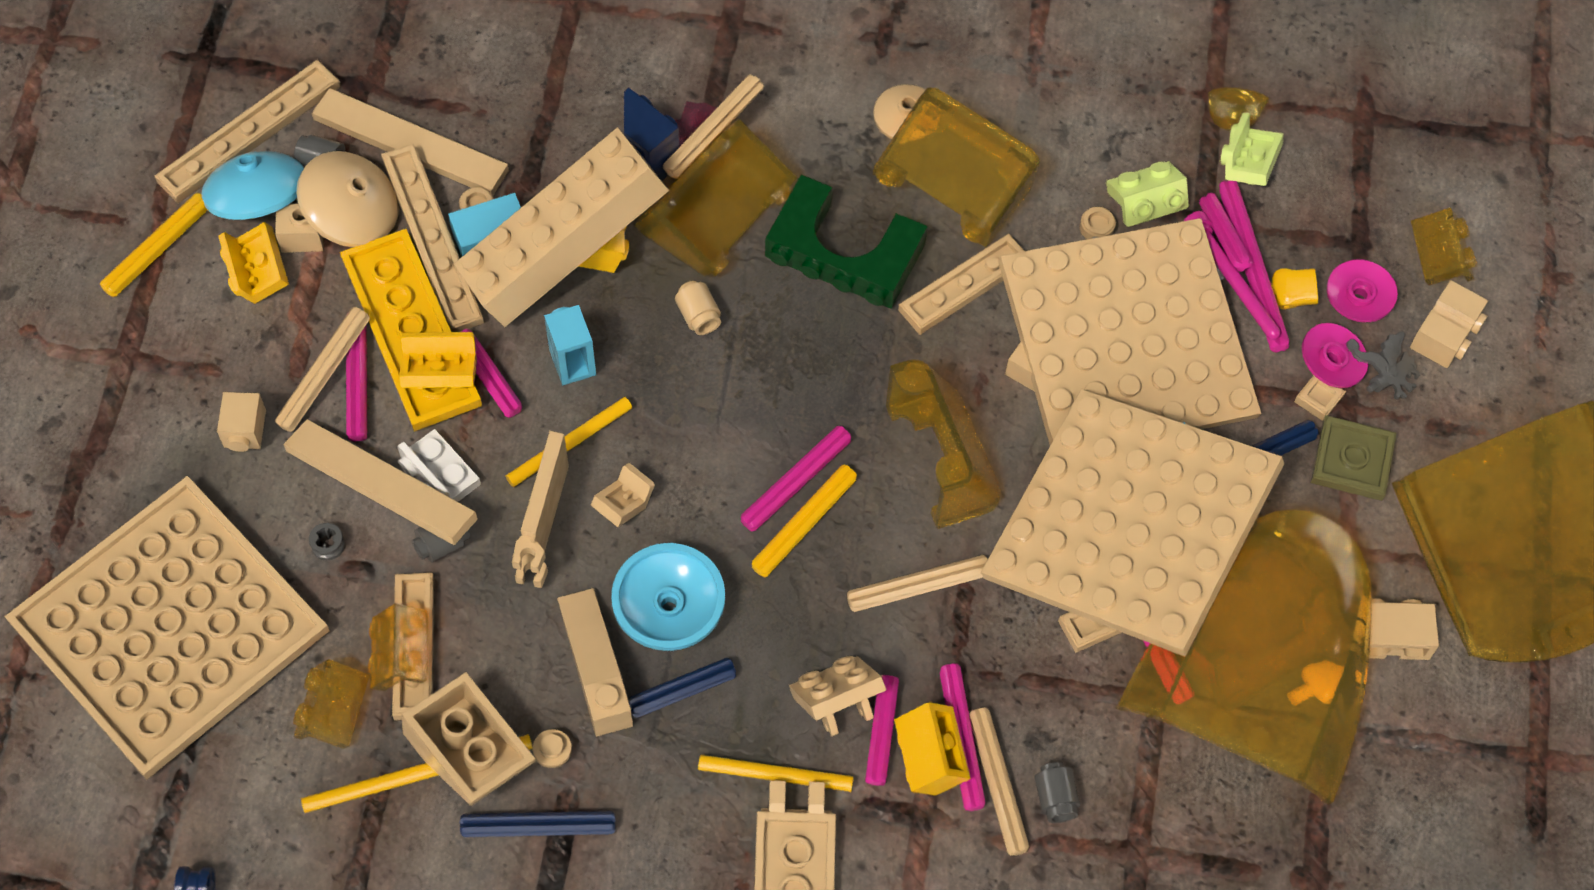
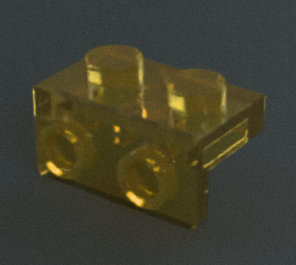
[1411,207,1477,285]
[368,603,429,691]
[293,659,370,749]

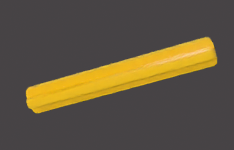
[100,193,208,297]
[752,464,857,577]

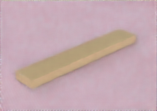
[155,60,340,203]
[312,88,509,196]
[381,144,484,332]
[283,419,478,545]

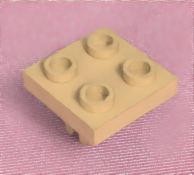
[789,656,886,736]

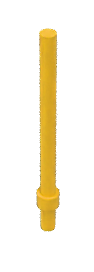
[301,734,533,813]

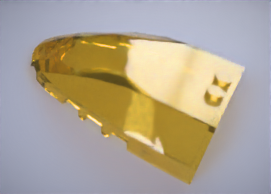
[1116,510,1371,805]

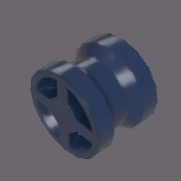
[174,866,216,890]

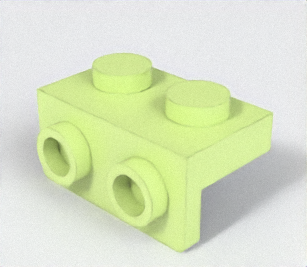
[1221,113,1283,186]
[1106,161,1189,227]

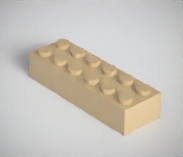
[454,127,669,327]

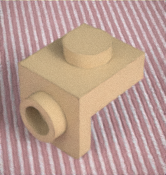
[591,463,655,527]

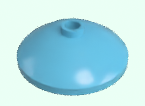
[201,151,304,220]
[612,543,725,651]

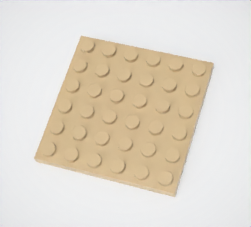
[998,218,1261,445]
[981,389,1284,657]
[4,476,330,780]

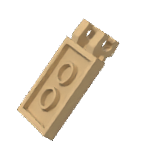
[512,431,569,588]
[755,781,836,890]

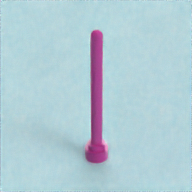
[1184,211,1280,340]

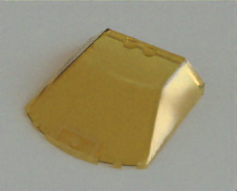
[1391,400,1594,662]

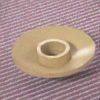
[874,85,941,143]

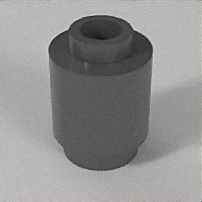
[294,134,345,168]
[412,527,470,563]
[1034,762,1080,823]

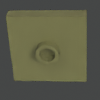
[1310,415,1397,501]

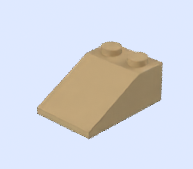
[402,672,536,806]

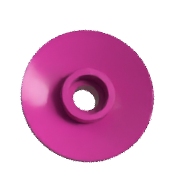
[1326,260,1398,322]
[1302,323,1368,388]

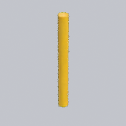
[505,397,632,488]
[698,755,853,792]

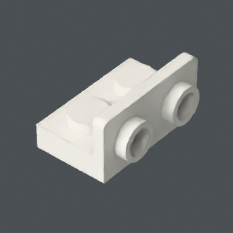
[397,429,481,502]

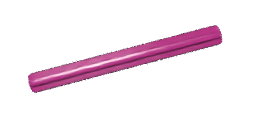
[1219,180,1289,353]

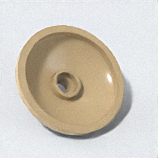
[297,151,399,247]

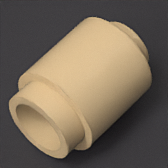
[675,281,721,335]

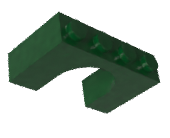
[765,174,928,309]

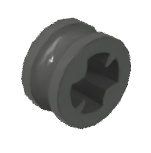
[309,523,345,561]

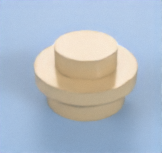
[533,729,572,768]

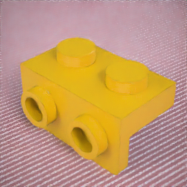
[219,222,289,304]
[399,332,477,389]

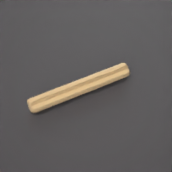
[663,75,764,179]
[275,307,370,432]
[847,555,988,612]
[969,708,1029,856]

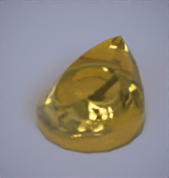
[1208,86,1269,131]

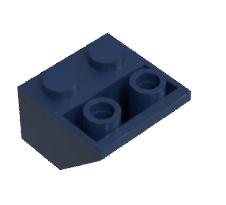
[624,87,679,181]

